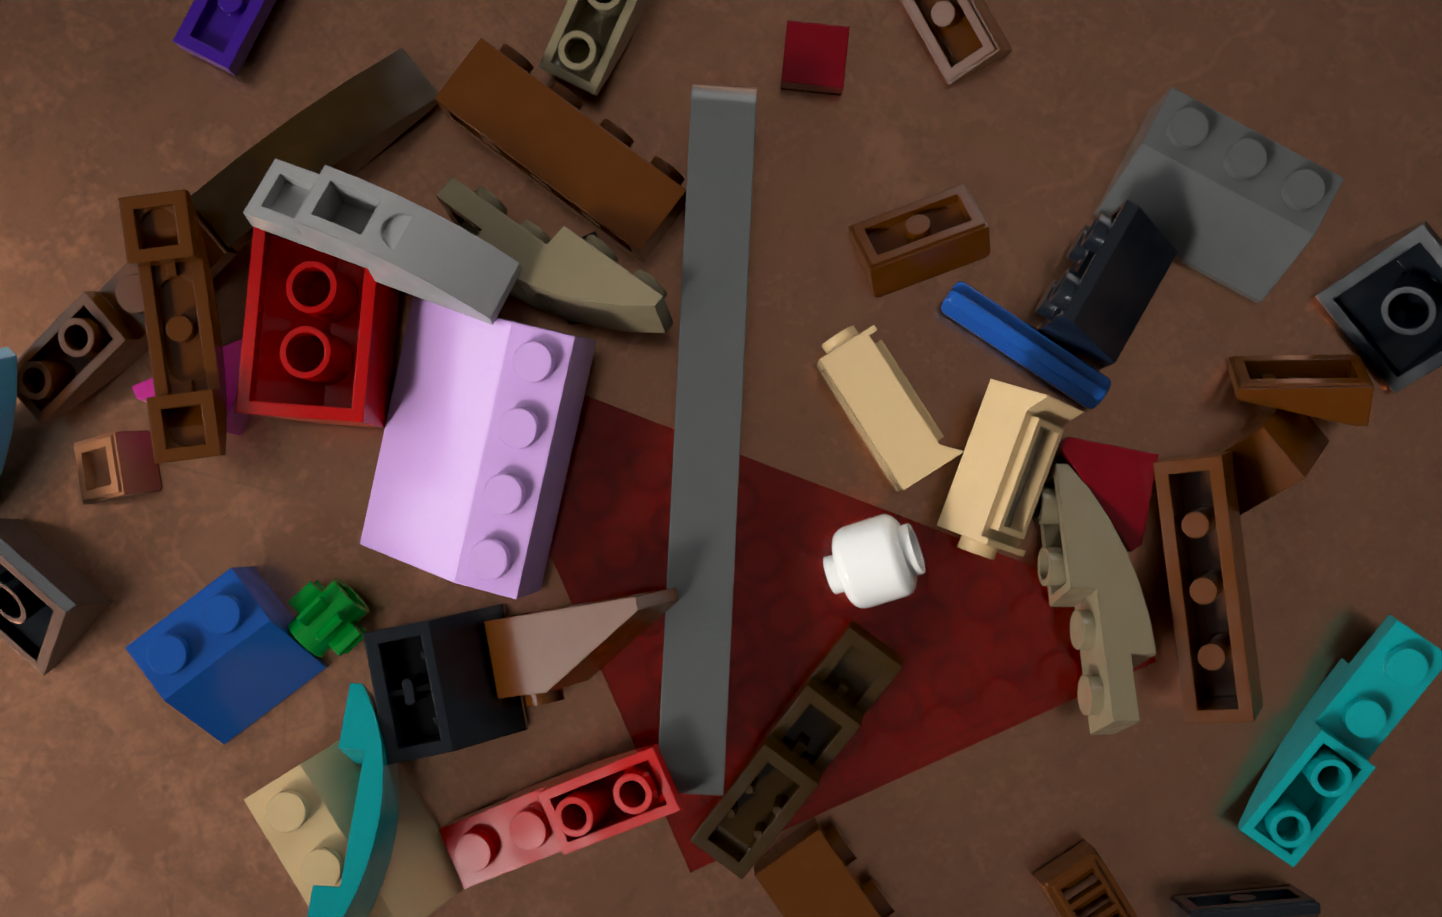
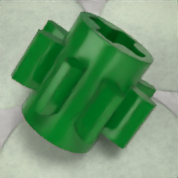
[287,578,369,658]

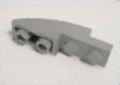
[243,158,522,325]

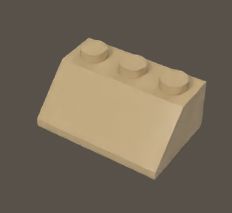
[244,741,464,917]

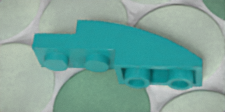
[1237,614,1442,868]

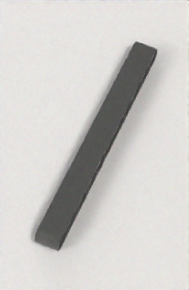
[659,84,757,796]

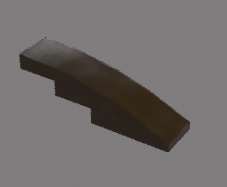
[191,48,439,251]
[690,620,904,879]

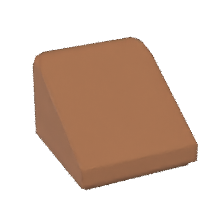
[74,430,162,505]

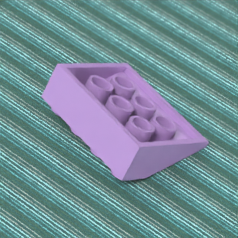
[360,297,597,599]

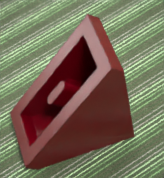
[1053,436,1159,552]

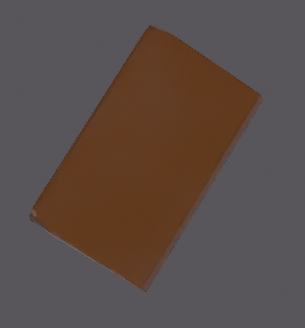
[901,0,1012,85]
[848,183,990,297]

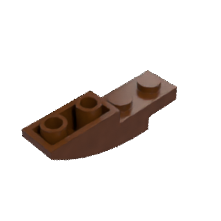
[17,206,238,425]

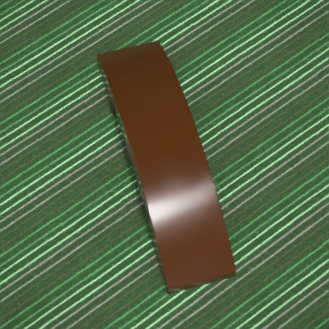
[118,189,227,464]

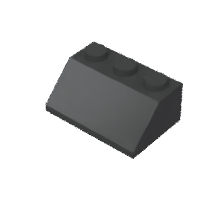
[1093,87,1344,304]

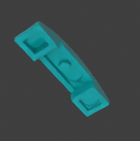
[307,683,400,917]

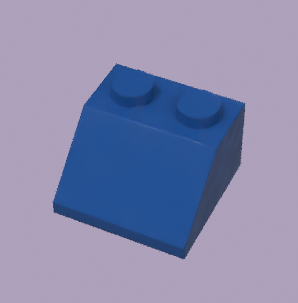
[125,566,329,744]

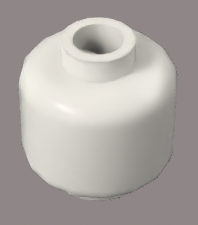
[823,514,926,609]

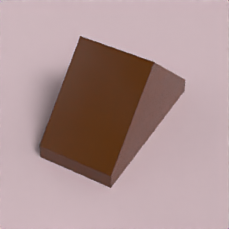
[1212,407,1329,515]

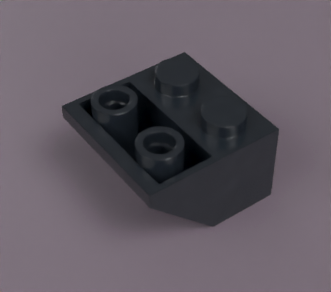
[1035,200,1178,370]
[363,603,528,765]

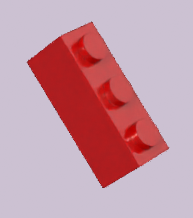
[235,227,400,428]

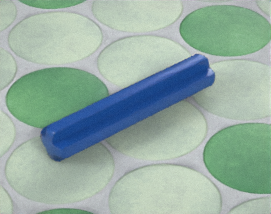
[940,281,1111,409]

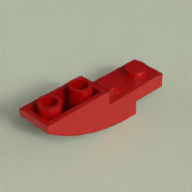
[439,744,684,889]

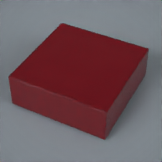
[780,20,850,94]

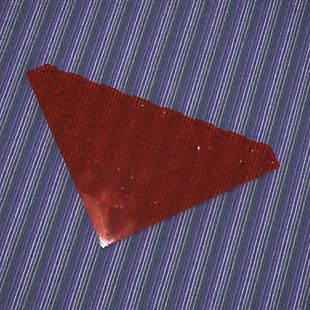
[549,395,1156,873]

